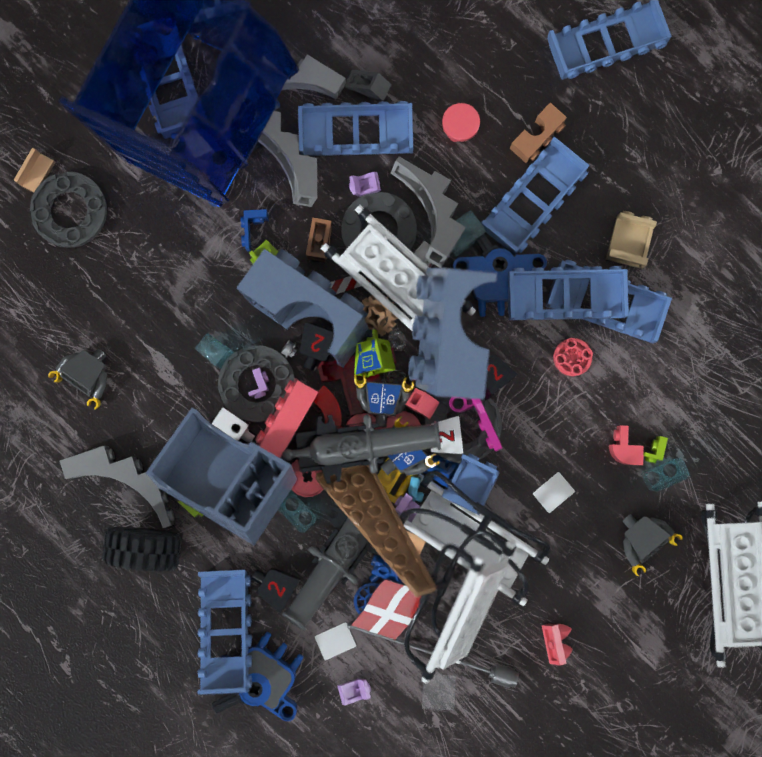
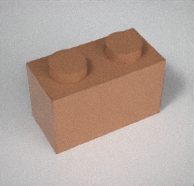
[306,218,332,262]

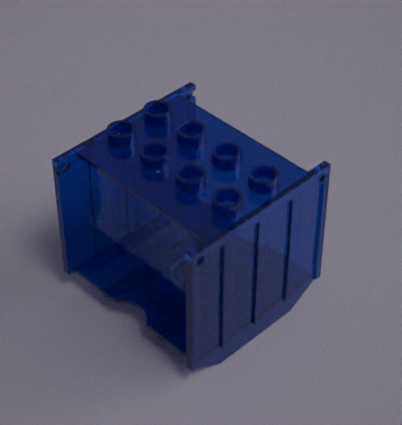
[59,0,300,207]

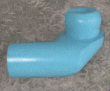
[408,476,424,502]

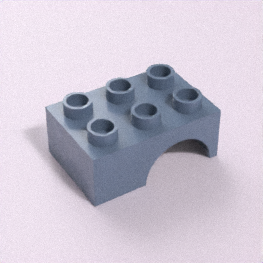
[237,249,369,368]
[408,268,497,399]
[146,408,298,545]

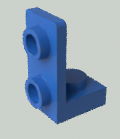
[241,209,269,252]

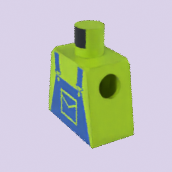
[354,329,395,377]

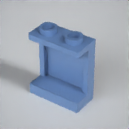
[442,453,500,515]

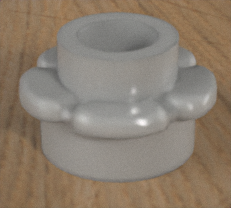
[281,340,298,358]

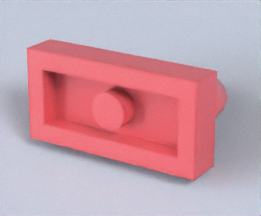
[542,623,573,665]

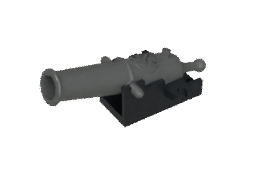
[282,415,441,484]
[282,506,381,631]

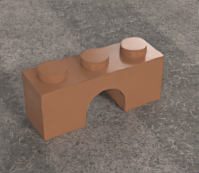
[510,103,567,163]

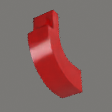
[313,386,342,426]

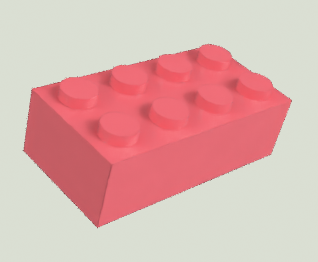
[255,378,318,458]

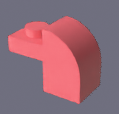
[405,388,440,420]
[609,425,644,465]

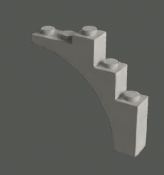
[225,54,346,111]
[220,108,317,207]
[391,157,466,268]
[60,446,175,528]

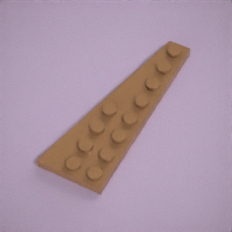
[315,465,436,597]

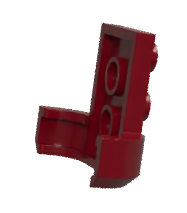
[318,347,397,416]

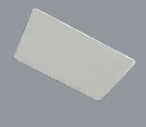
[533,472,575,513]
[315,622,356,660]

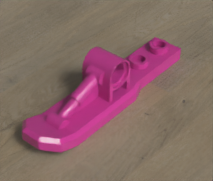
[449,397,503,452]

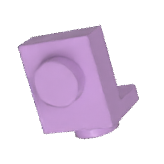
[349,172,381,197]
[248,368,269,399]
[394,493,421,522]
[337,678,371,705]

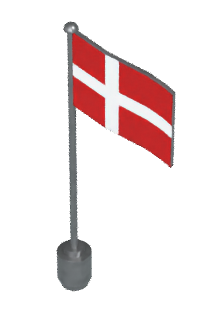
[347,579,519,688]

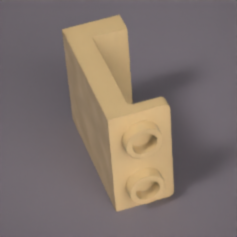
[606,211,657,269]

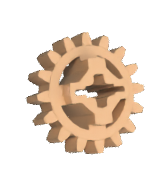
[362,295,398,336]

